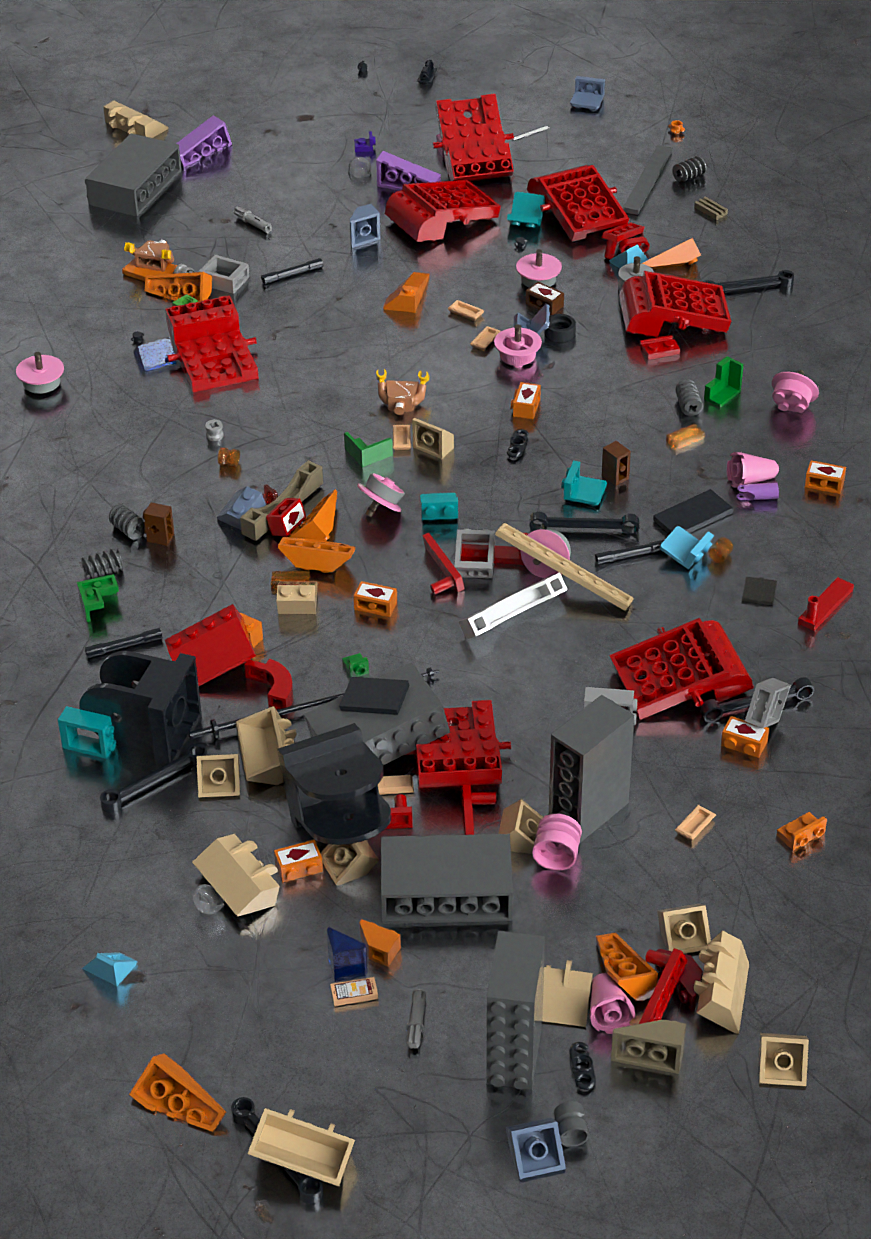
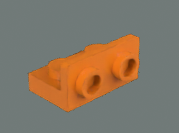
[776,812,827,850]

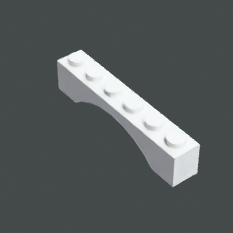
[459,573,568,639]

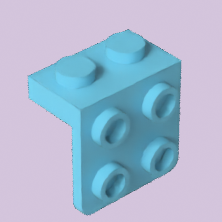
[660,526,714,570]

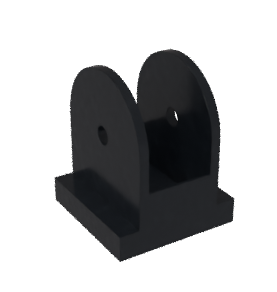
[79,651,202,767]
[277,723,392,845]

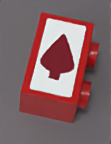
[266,498,306,537]

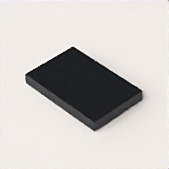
[339,677,410,715]

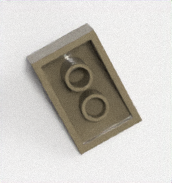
[611,1019,686,1074]

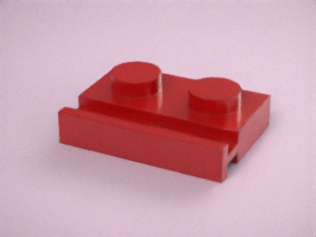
[640,335,680,360]

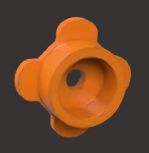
[668,120,685,134]

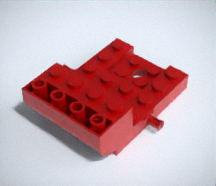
[433,94,514,181]
[527,165,629,241]
[384,180,501,242]
[619,271,731,337]
[165,296,259,392]
[609,618,754,720]
[405,700,511,789]

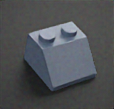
[350,204,380,248]
[217,487,266,530]
[506,1117,566,1179]

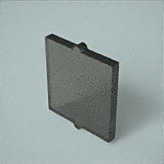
[742,576,777,605]

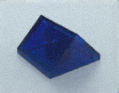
[133,337,177,371]
[327,927,368,982]

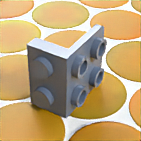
[570,76,605,110]
[513,304,550,336]

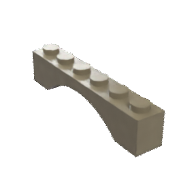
[240,460,323,541]

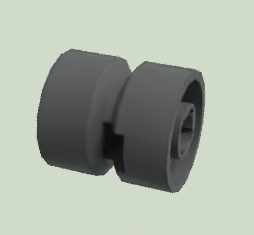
[554,1101,590,1147]

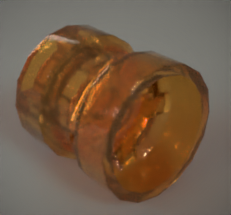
[218,447,240,467]
[709,537,733,563]

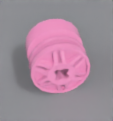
[532,814,582,870]

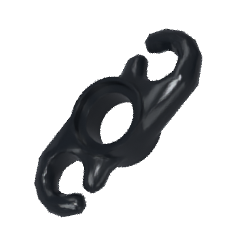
[507,429,529,458]
[569,1042,596,1090]

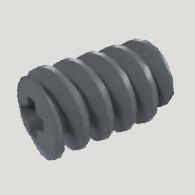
[672,156,707,182]
[675,379,703,416]
[109,503,145,540]
[81,549,123,579]

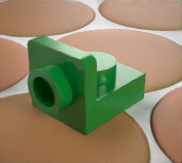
[342,653,369,678]

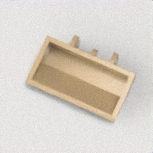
[103,101,169,138]
[235,706,297,785]
[192,834,280,916]
[694,931,749,1034]
[543,960,593,1027]
[248,1108,355,1186]

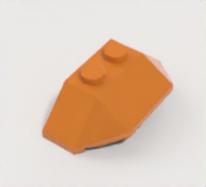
[278,537,355,573]

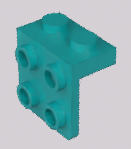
[507,192,545,228]
[561,461,607,505]
[420,493,458,520]

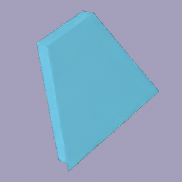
[609,244,649,268]
[82,952,137,986]

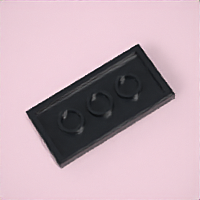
[653,489,733,535]

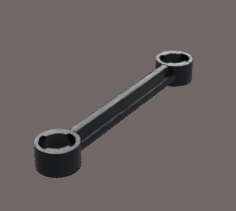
[702,270,794,291]
[529,511,640,535]
[700,677,815,722]
[100,743,207,813]
[231,1097,323,1204]

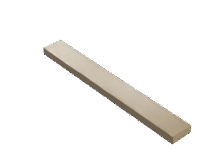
[495,523,634,611]

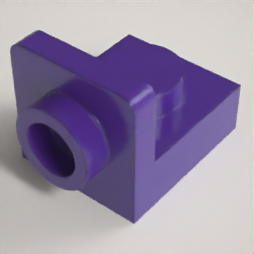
[354,131,376,152]

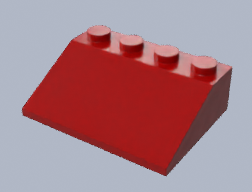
[165,604,256,686]

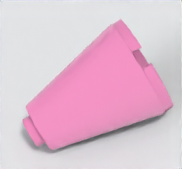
[726,452,779,488]
[590,973,635,1034]

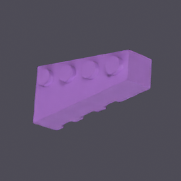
[176,115,232,167]
[376,151,441,190]

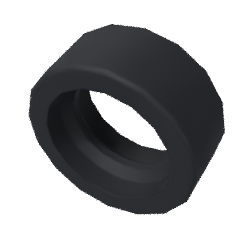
[544,314,576,342]

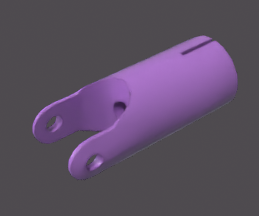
[737,483,779,500]

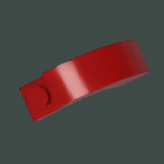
[245,659,293,710]

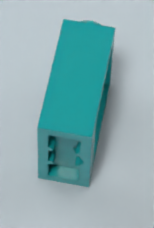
[58,706,116,759]

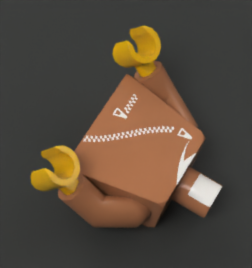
[124,240,174,272]
[376,369,429,415]

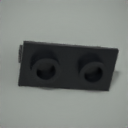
[417,60,437,84]

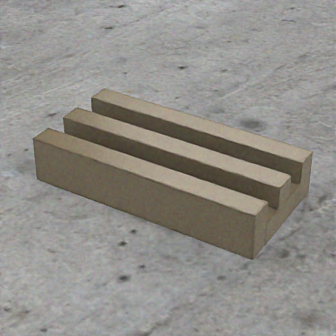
[694,196,728,220]

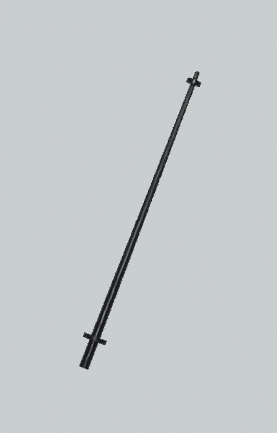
[188,667,439,740]

